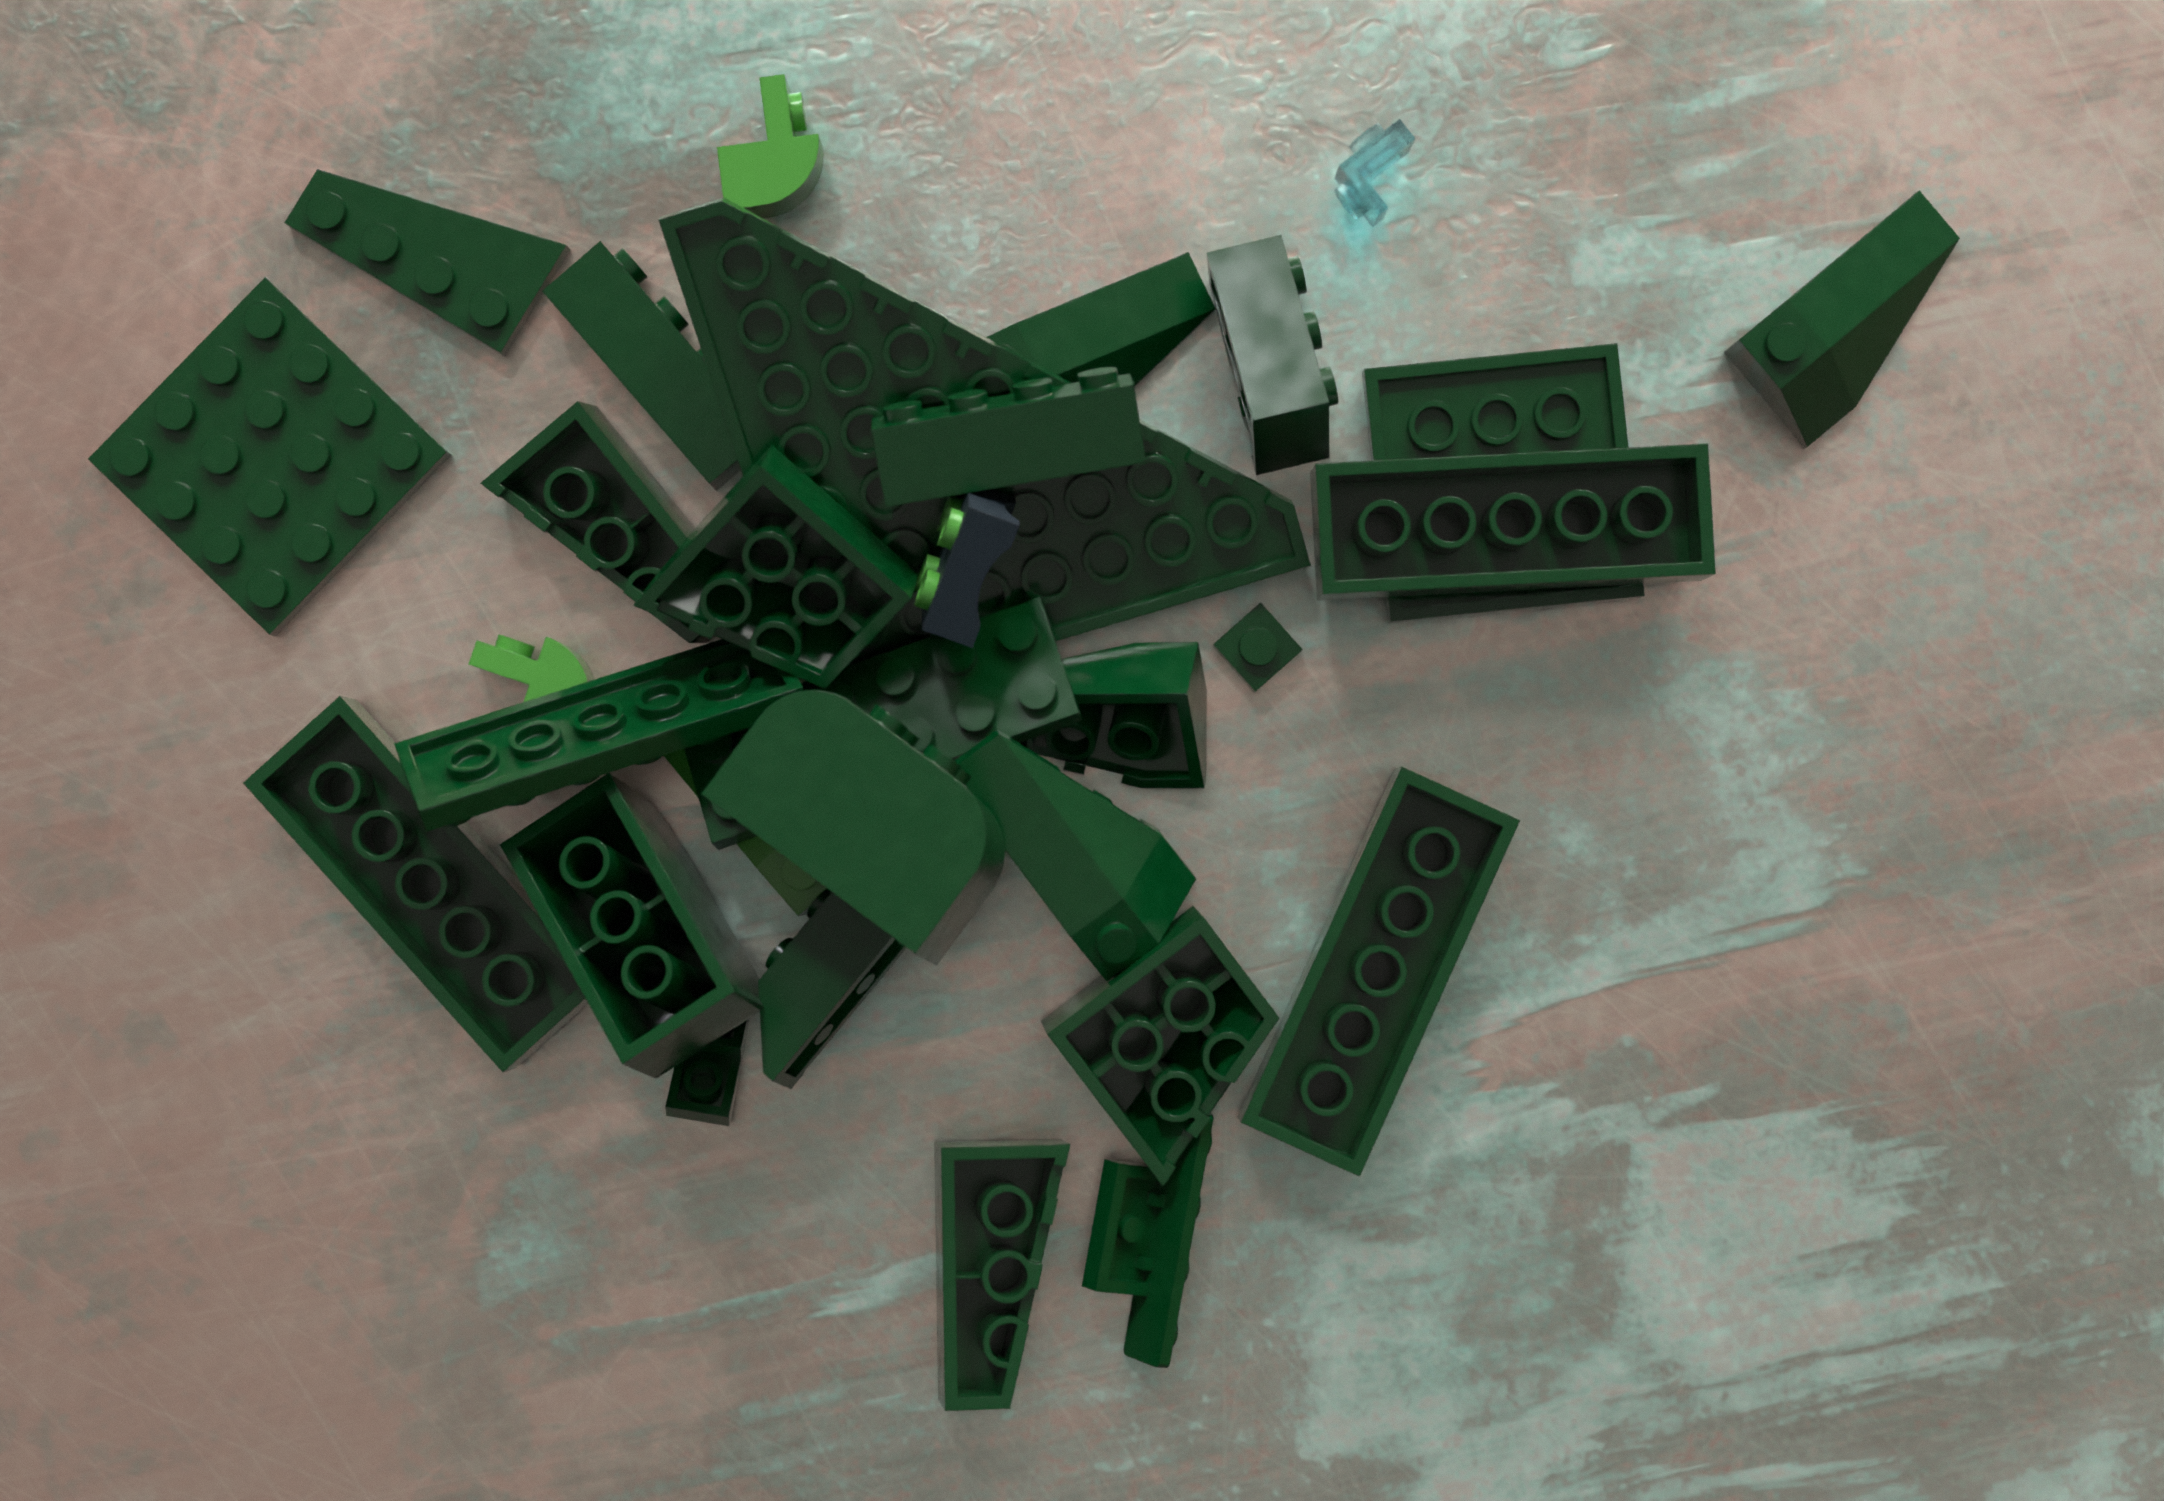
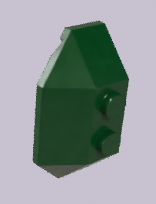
[758,889,906,1089]

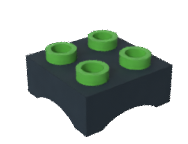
[914,489,1020,648]

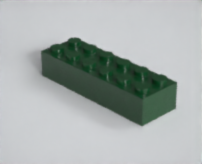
[1310,443,1716,601]
[243,696,588,1073]
[1237,767,1520,1177]

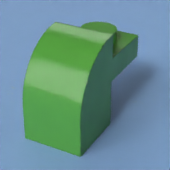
[717,74,824,219]
[468,634,595,702]

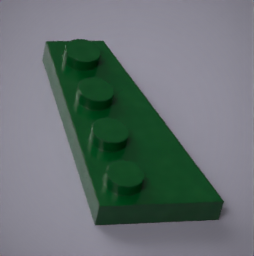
[284,169,570,357]

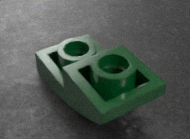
[665,1018,750,1126]

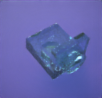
[1334,119,1415,227]

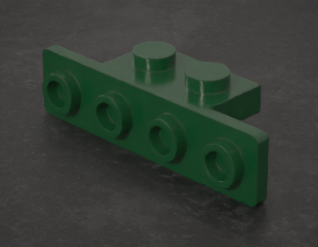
[1082,1113,1214,1368]

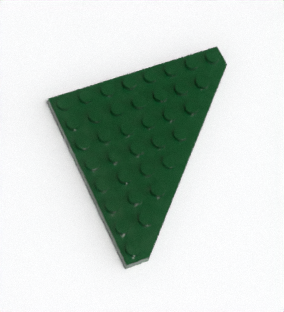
[658,197,1311,666]

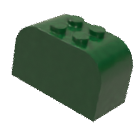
[702,690,1005,966]
[499,773,764,1078]

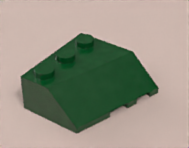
[633,445,919,689]
[1041,906,1280,1186]

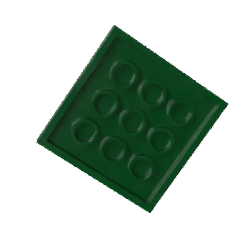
[88,277,451,637]
[1362,343,1645,624]

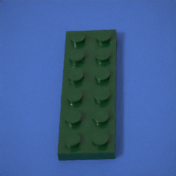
[684,597,1083,850]
[394,639,804,832]

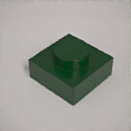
[1212,602,1303,693]

